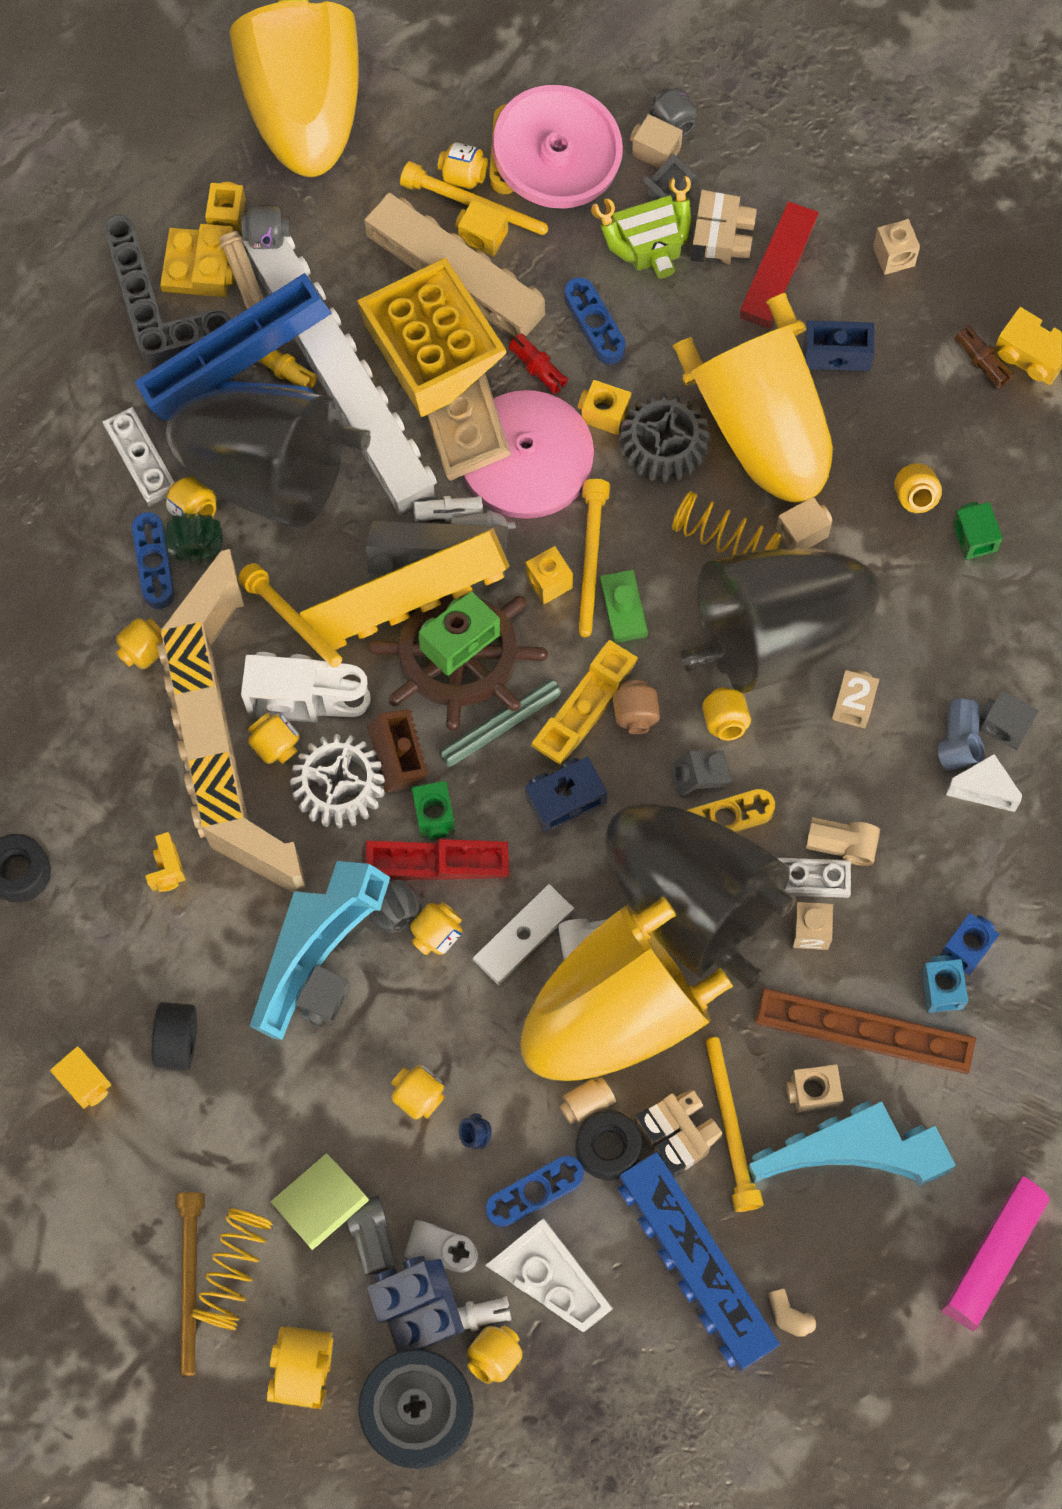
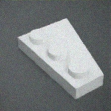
[485,1219,614,1332]

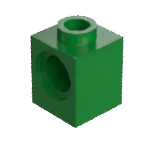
[952,502,1003,560]
[412,781,455,839]

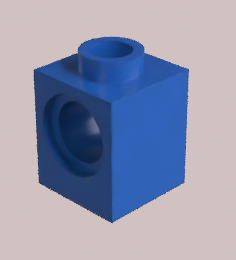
[940,913,999,976]

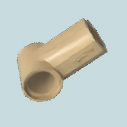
[806,817,880,866]

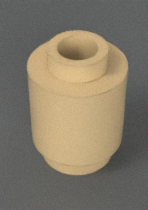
[559,1077,616,1127]

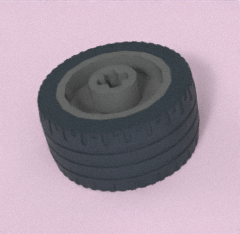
[358,1349,474,1469]

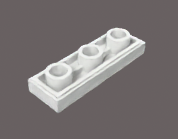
[102,407,174,507]
[743,856,851,898]
[473,884,574,985]

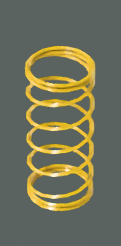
[672,491,782,573]
[191,1208,273,1331]

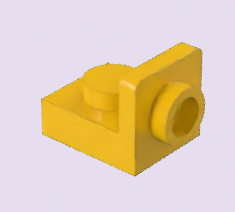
[145,832,186,892]

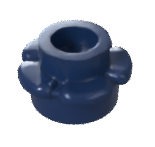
[459,1113,492,1149]

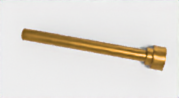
[175,1192,205,1376]

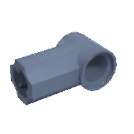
[938,698,985,771]

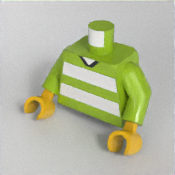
[591,176,692,279]

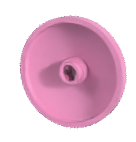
[492,85,623,209]
[463,390,594,519]

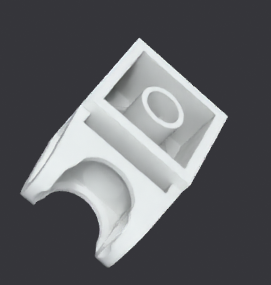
[241,652,371,723]

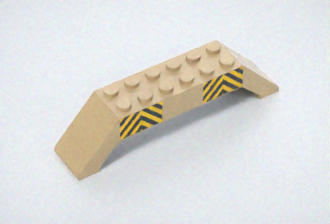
[157,549,307,893]

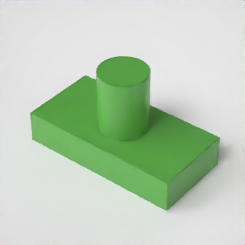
[600,570,648,643]

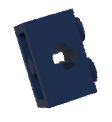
[803,320,874,371]
[525,757,608,833]

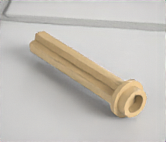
[219,231,264,309]

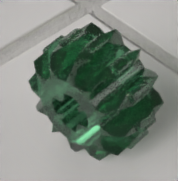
[165,512,223,563]

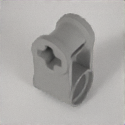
[404,1220,478,1273]

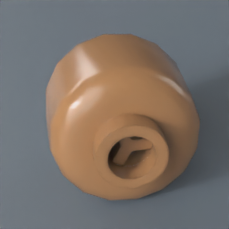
[613,680,660,735]

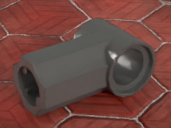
[347,1196,396,1276]

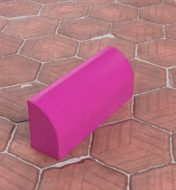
[941,1176,1050,1331]

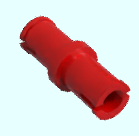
[508,334,568,394]

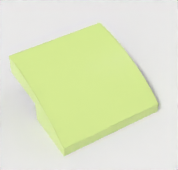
[271,1153,369,1250]

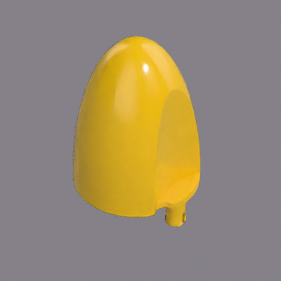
[229,0,359,177]
[672,293,833,503]
[520,896,733,1081]

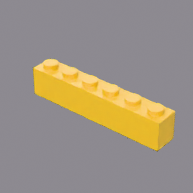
[300,528,510,650]

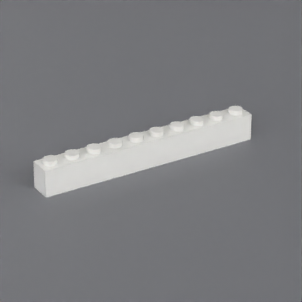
[242,236,437,516]

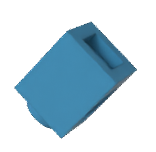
[921,955,968,1013]

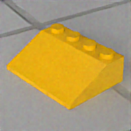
[357,257,506,417]

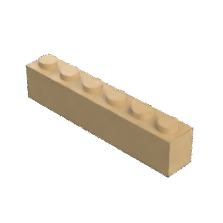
[364,192,545,342]

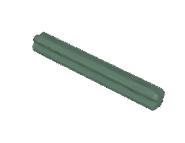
[440,679,561,767]

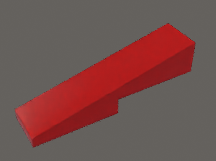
[740,201,819,329]
[362,839,509,881]

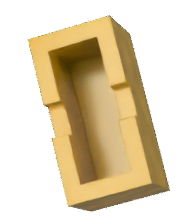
[995,307,1062,386]

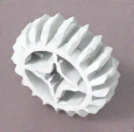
[290,734,385,829]

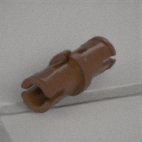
[954,325,1013,389]

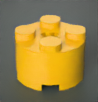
[267,1326,333,1409]

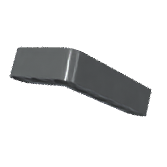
[104,214,231,369]

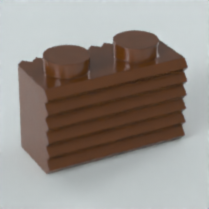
[367,709,429,793]

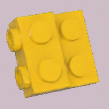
[160,224,235,297]

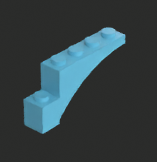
[250,861,390,1040]
[748,1101,956,1187]

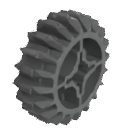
[619,392,710,483]

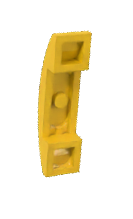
[531,640,638,765]

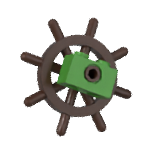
[368,591,548,731]

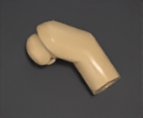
[767,1289,816,1337]

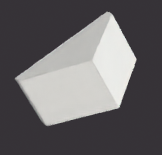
[946,754,1022,812]

